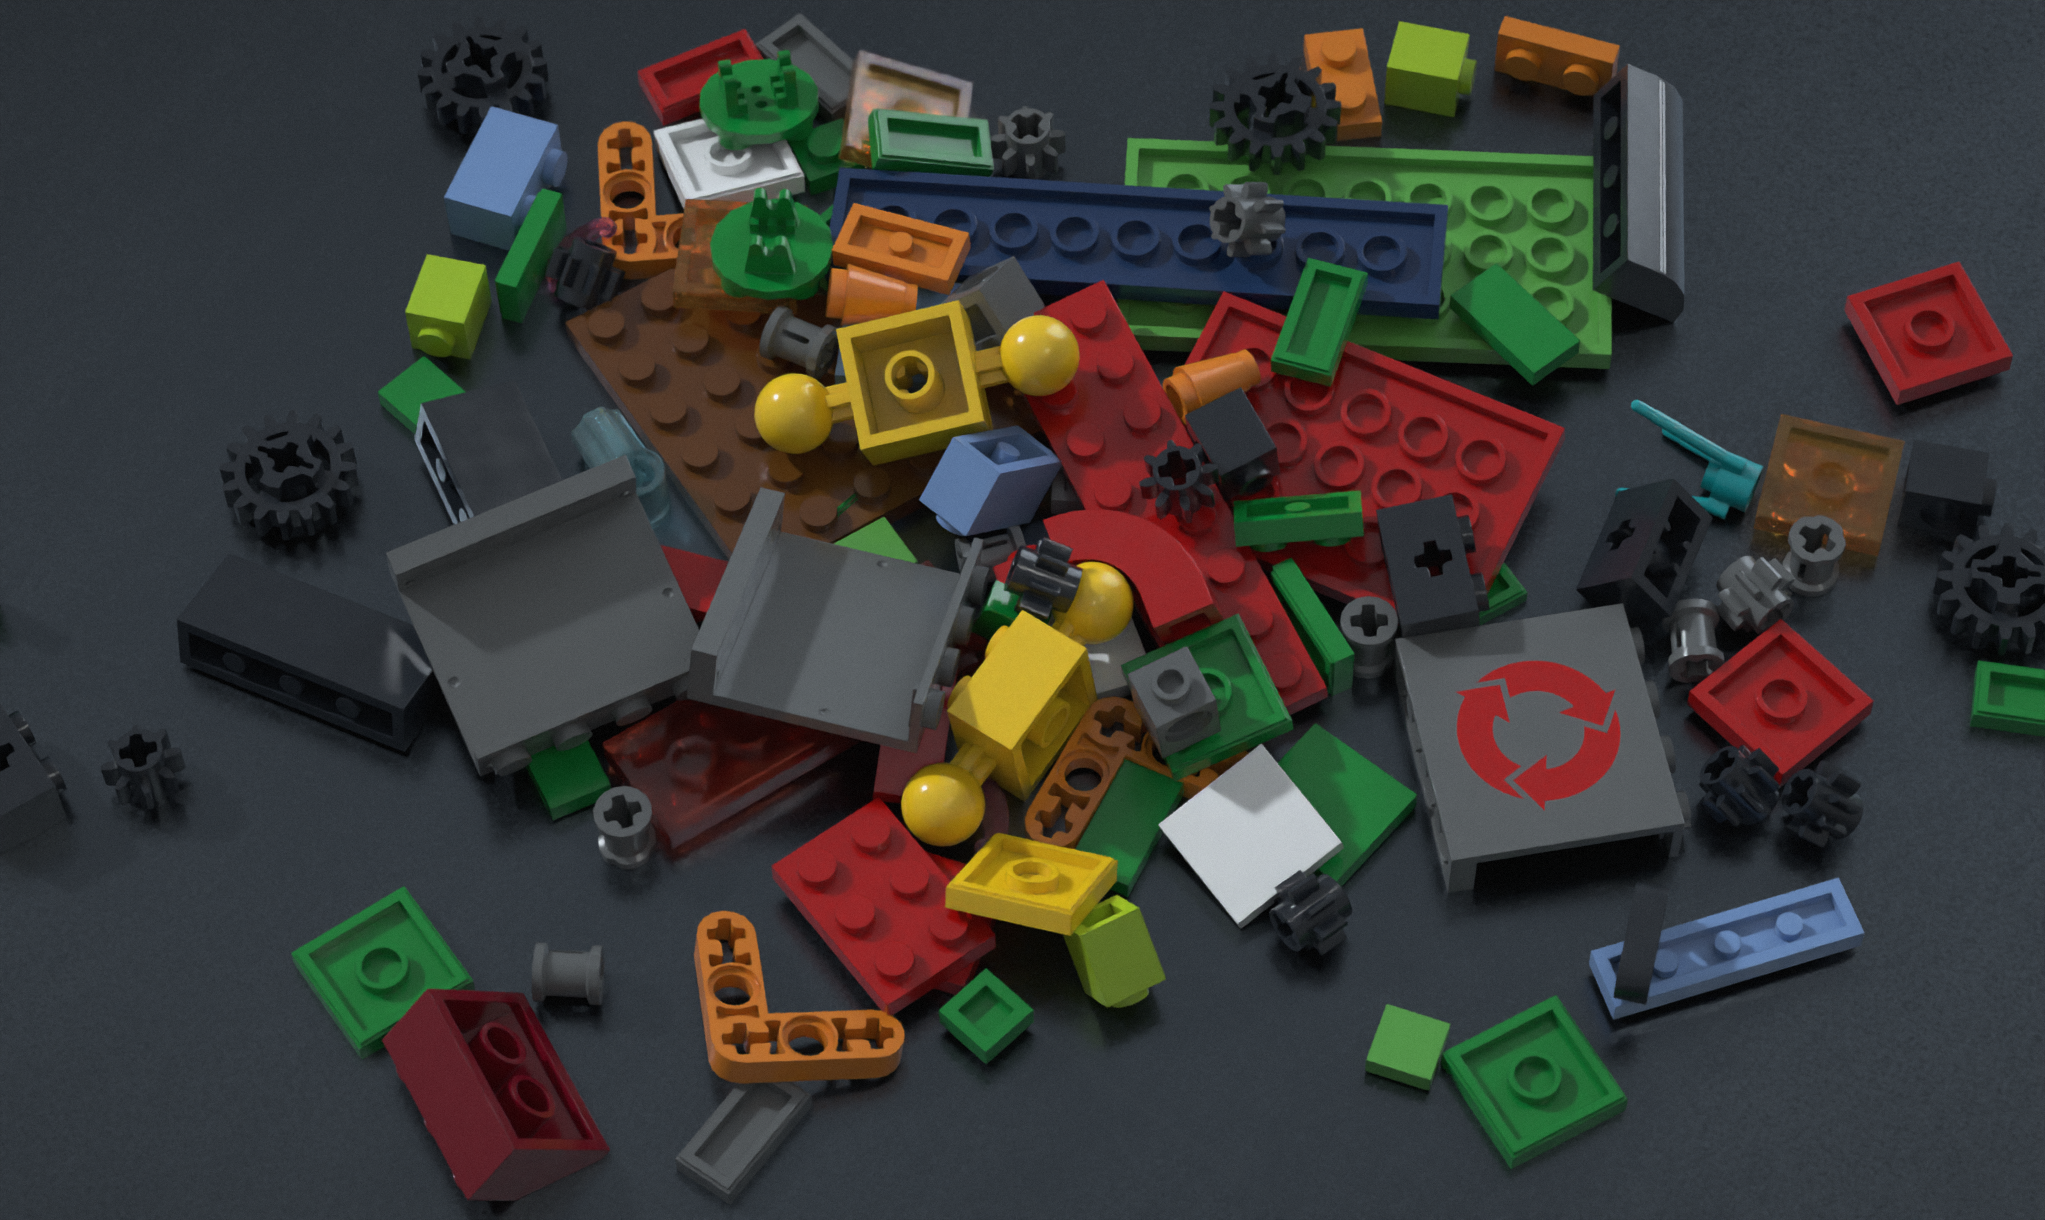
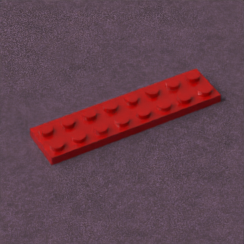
[1020,280,1328,715]

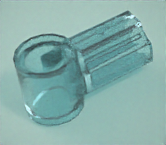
[571,406,671,528]

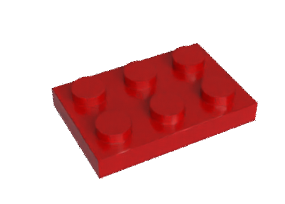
[771,797,996,1016]

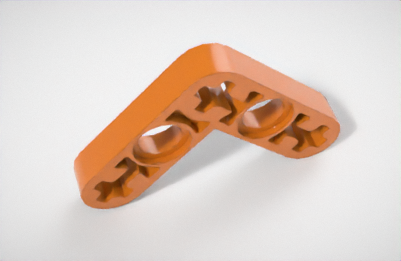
[598,122,731,279]
[1025,696,1249,849]
[694,911,905,1083]

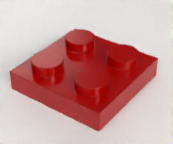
[1844,261,2013,405]
[1687,619,1874,787]

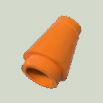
[826,264,918,325]
[1163,349,1261,425]

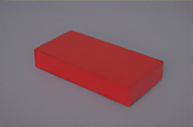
[638,29,763,126]

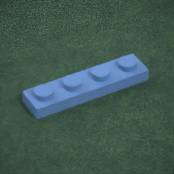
[1589,878,1864,1020]

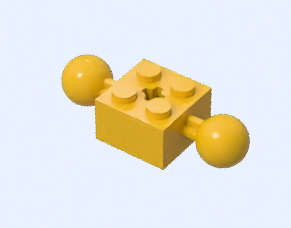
[754,300,1080,466]
[901,562,1134,847]

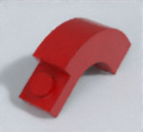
[992,509,1224,645]

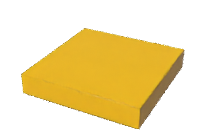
[945,832,1118,936]

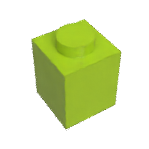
[1384,21,1477,117]
[405,254,492,360]
[1063,895,1166,1008]

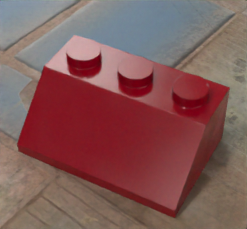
[382,989,610,1200]

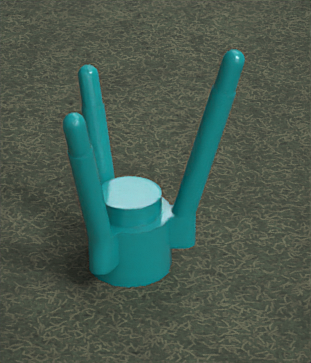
[1615,399,1764,519]

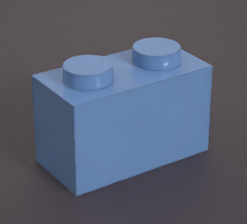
[444,106,567,250]
[919,425,1062,536]

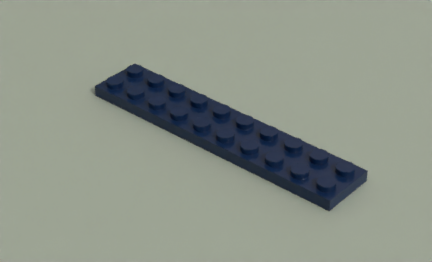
[825,168,1448,320]

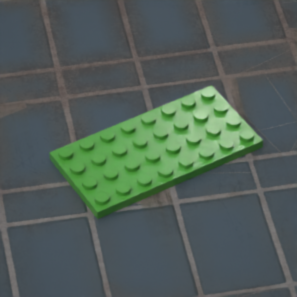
[1117,138,1612,369]

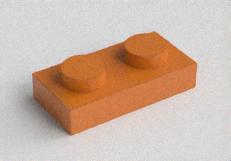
[1494,16,1620,97]
[1304,28,1382,141]
[832,203,971,295]

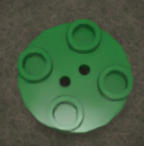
[700,50,819,151]
[710,188,833,300]

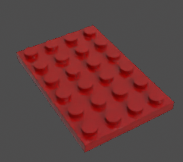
[1183,291,1565,626]

